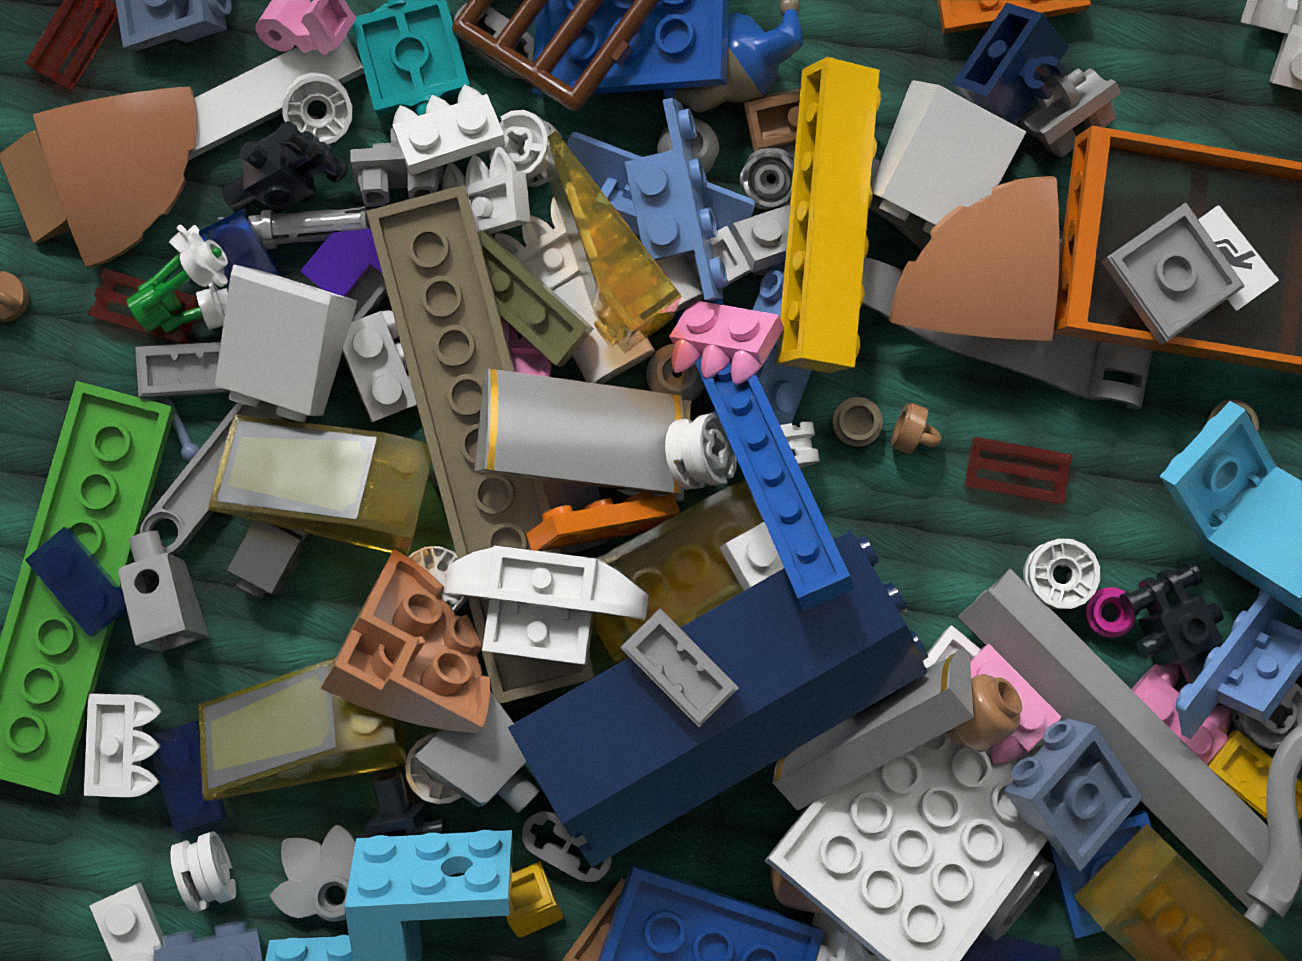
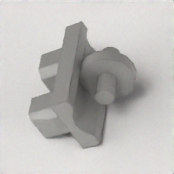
[1020,68,1121,157]
[351,128,445,207]

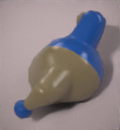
[662,0,803,113]

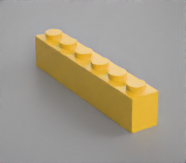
[776,57,881,373]

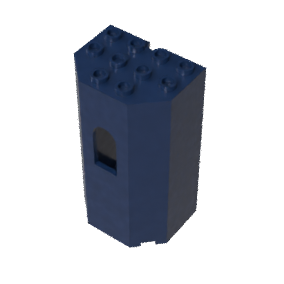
[507,530,929,867]

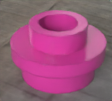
[1085,587,1136,638]

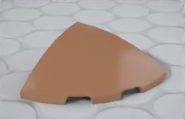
[33,86,197,269]
[889,176,1059,341]
[320,549,490,733]

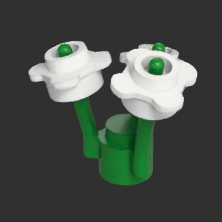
[127,224,228,333]

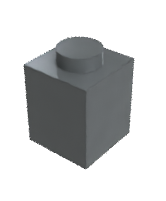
[227,517,309,599]

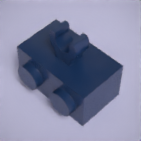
[952,3,1069,126]

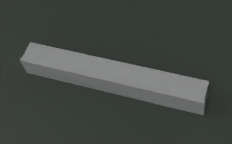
[958,569,1269,909]

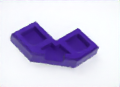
[300,229,382,298]

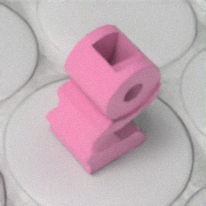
[255,0,356,56]

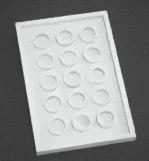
[765,625,1061,961]

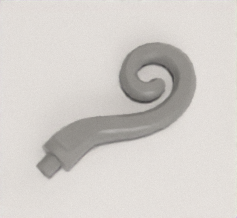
[1243,724,1302,929]

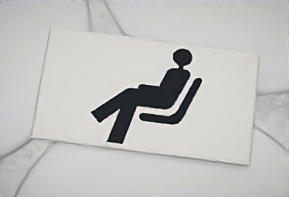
[1198,205,1279,311]

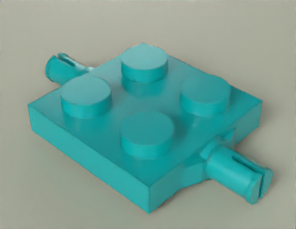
[352,0,471,116]

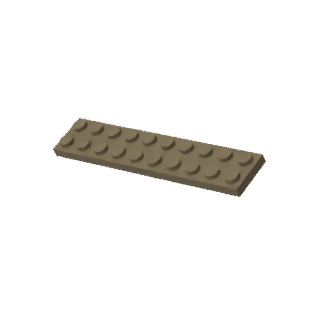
[366,185,596,704]

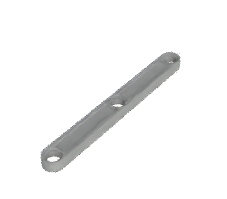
[140,199,409,555]

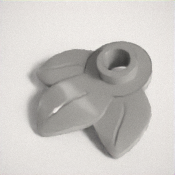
[270,825,355,922]

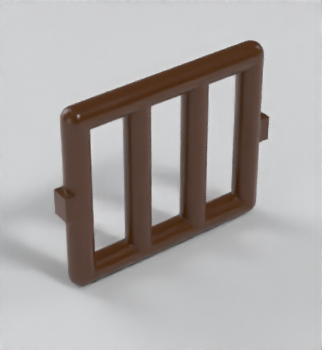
[452,0,660,111]

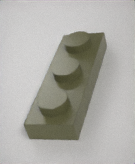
[478,230,594,367]

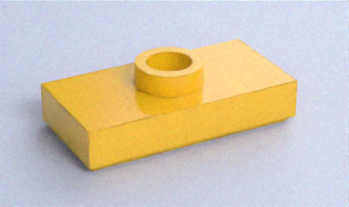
[1207,730,1302,822]

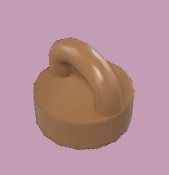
[0,271,29,322]
[891,402,942,455]

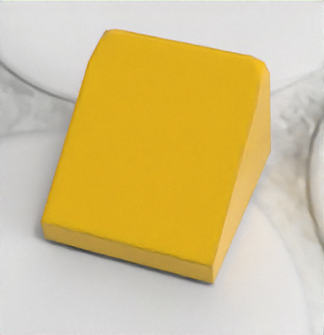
[506,861,564,937]

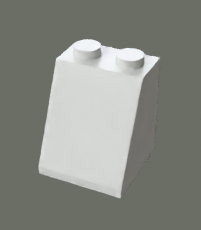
[871,80,1026,235]
[215,265,358,422]

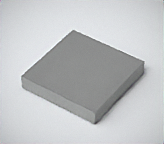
[1101,203,1245,345]

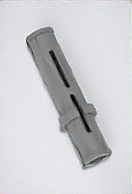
[217,206,370,249]

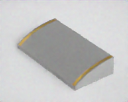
[474,368,684,495]
[773,648,974,811]

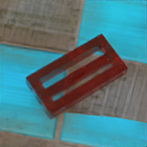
[25,0,118,92]
[88,268,199,344]
[963,436,1073,505]

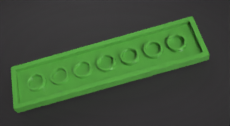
[0,381,176,795]

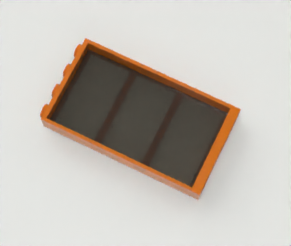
[1053,125,1302,374]

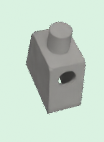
[118,531,209,652]
[411,691,539,813]

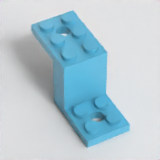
[1160,401,1302,618]
[265,830,514,961]

